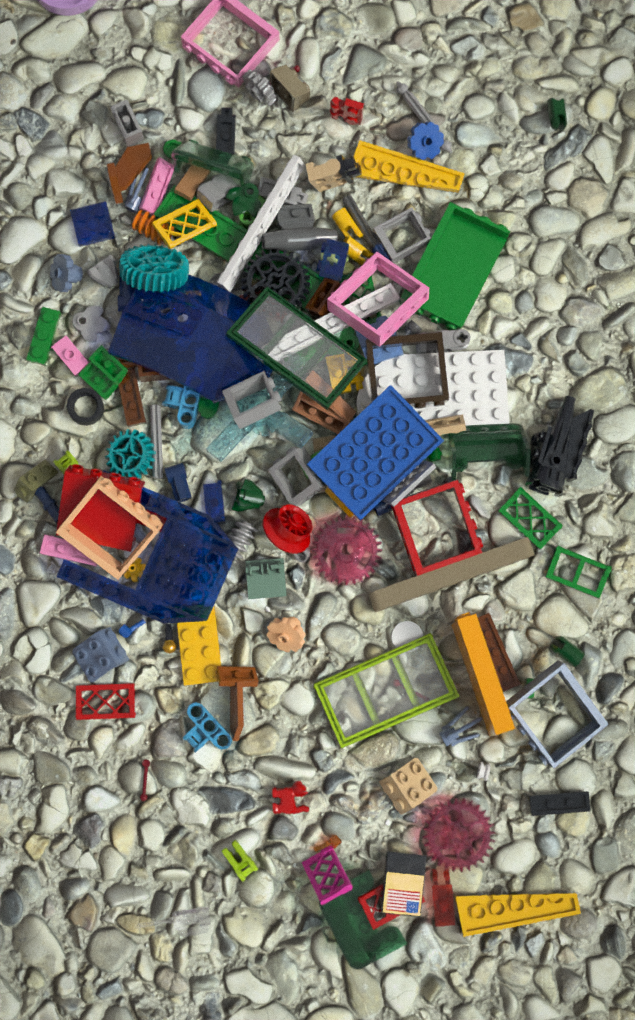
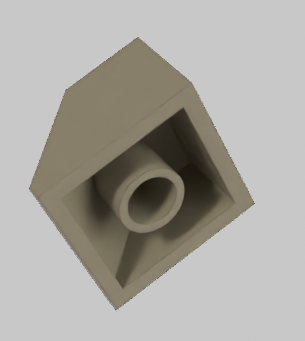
[269,65,310,112]

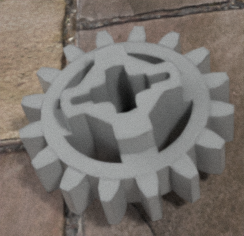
[242,70,277,106]

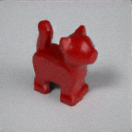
[272,781,309,814]

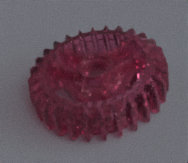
[311,515,382,586]

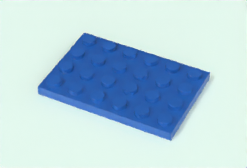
[307,385,444,521]

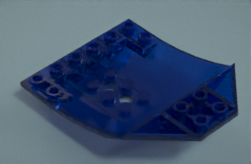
[108,274,273,404]

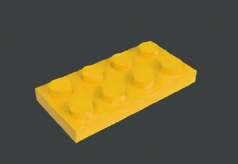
[175,604,221,686]

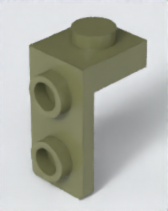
[14,460,58,503]

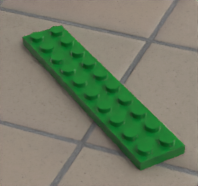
[154,185,324,314]

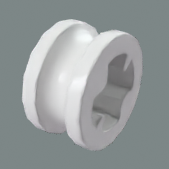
[477,762,491,781]

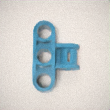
[162,372,204,429]
[182,703,232,753]

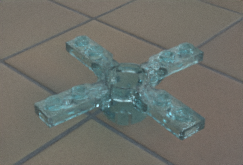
[205,353,314,462]

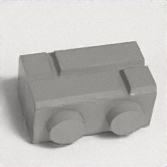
[110,100,144,147]

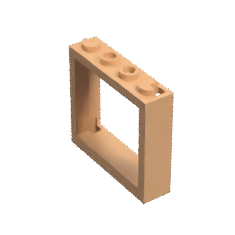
[56,476,163,580]

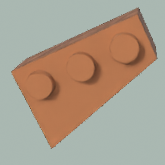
[292,371,356,434]

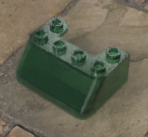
[319,868,407,970]

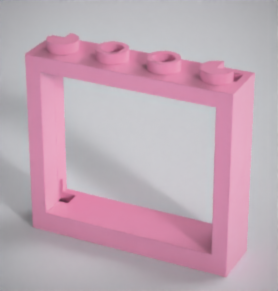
[181,0,280,88]
[327,252,429,347]

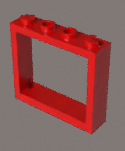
[391,480,483,576]

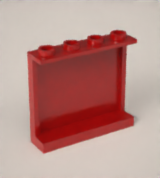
[56,464,145,552]

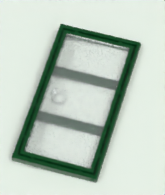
[226,287,368,410]

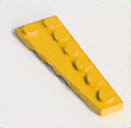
[455,893,581,937]

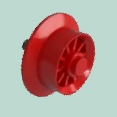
[262,504,313,554]

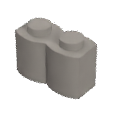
[196,172,240,212]

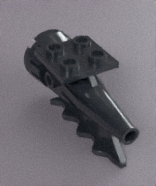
[525,396,594,497]

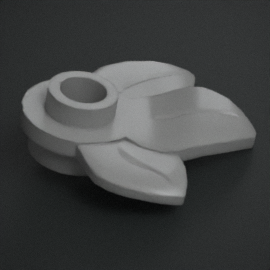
[72,306,110,342]

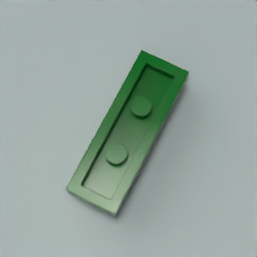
[26,307,61,366]

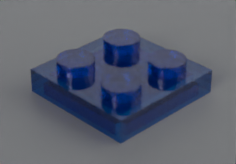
[70,201,116,247]

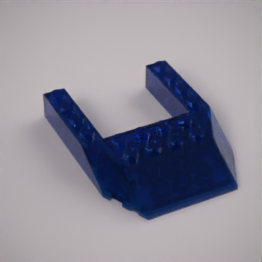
[56,470,239,624]

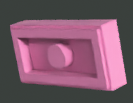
[52,336,89,377]

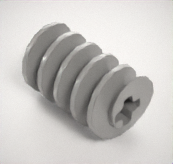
[220,519,259,562]

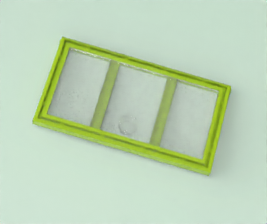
[314,633,460,749]

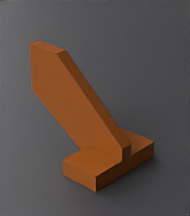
[107,143,152,204]
[216,666,259,741]

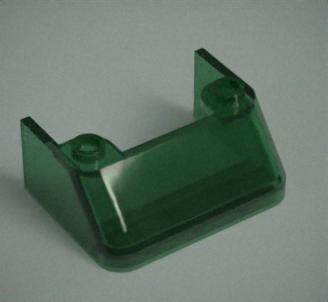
[447,423,530,481]

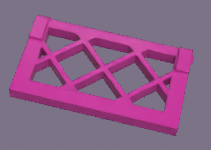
[301,846,353,905]

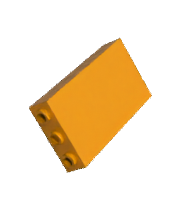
[452,612,515,736]

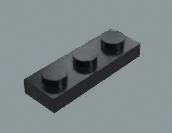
[529,791,591,816]

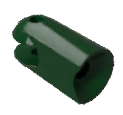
[547,98,567,131]
[550,636,585,667]

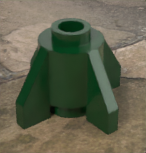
[231,479,265,512]

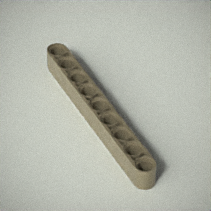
[368,537,535,612]

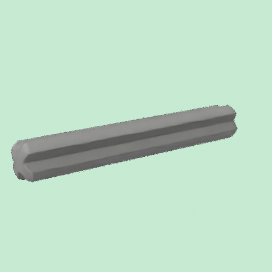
[150,404,163,479]

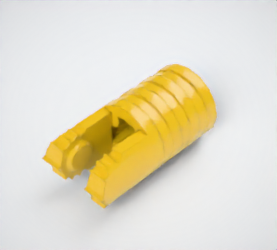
[332,208,363,238]
[339,236,374,266]

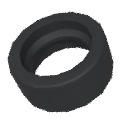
[66,388,104,426]

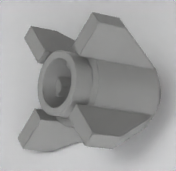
[87,255,119,288]

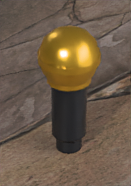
[163,624,176,654]

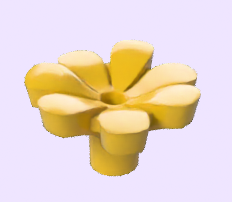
[124,558,147,583]

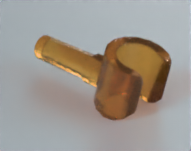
[314,835,342,852]

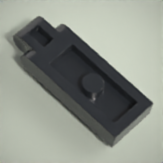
[216,107,236,157]

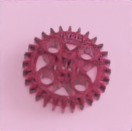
[422,798,496,872]

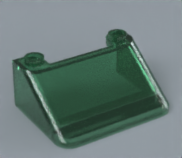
[171,139,254,187]

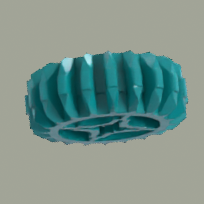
[104,429,157,479]

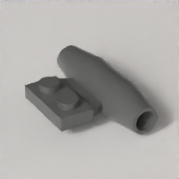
[261,204,338,251]

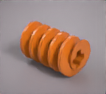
[132,210,175,246]

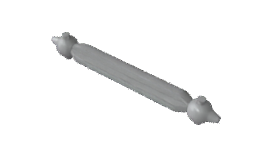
[396,81,452,153]

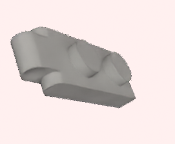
[258,177,308,205]

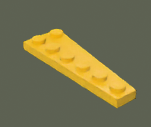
[354,140,465,193]

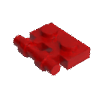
[330,97,364,125]

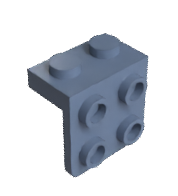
[73,627,130,682]

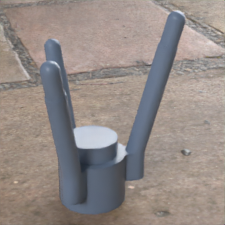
[124,168,149,214]
[439,706,482,747]

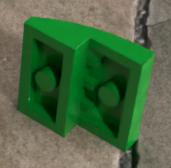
[78,345,128,400]

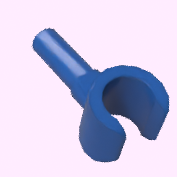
[119,619,146,638]

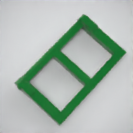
[545,545,612,599]

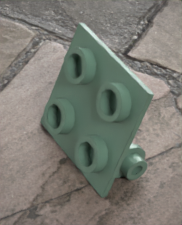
[245,558,287,600]

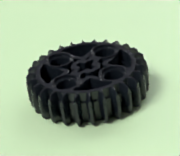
[241,248,310,318]

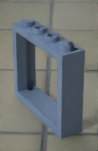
[506,660,609,768]

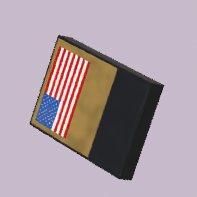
[380,851,427,917]

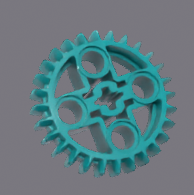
[119,244,189,293]

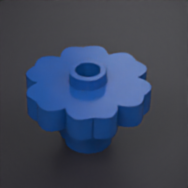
[407,121,444,160]

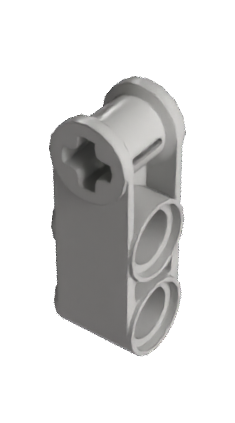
[416,329,471,354]

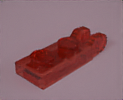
[431,868,455,927]

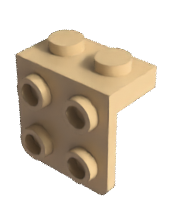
[379,758,437,815]

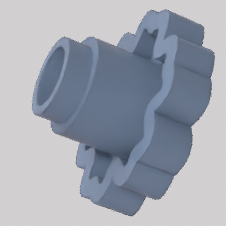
[50,254,83,292]

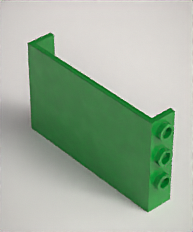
[400,202,510,331]

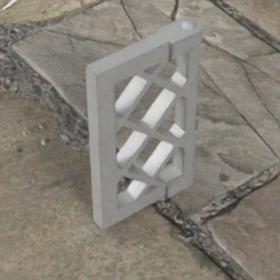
[382,460,436,506]

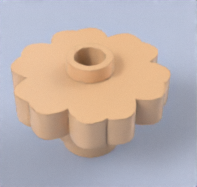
[267,617,305,652]

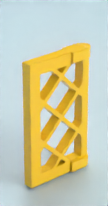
[152,199,217,249]

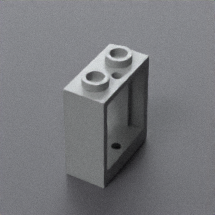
[373,207,432,263]
[222,371,282,429]
[268,446,326,506]

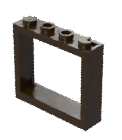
[365,332,449,409]

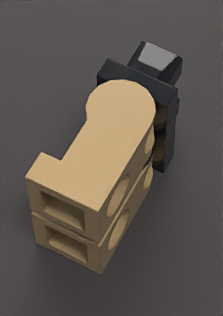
[306,155,362,192]

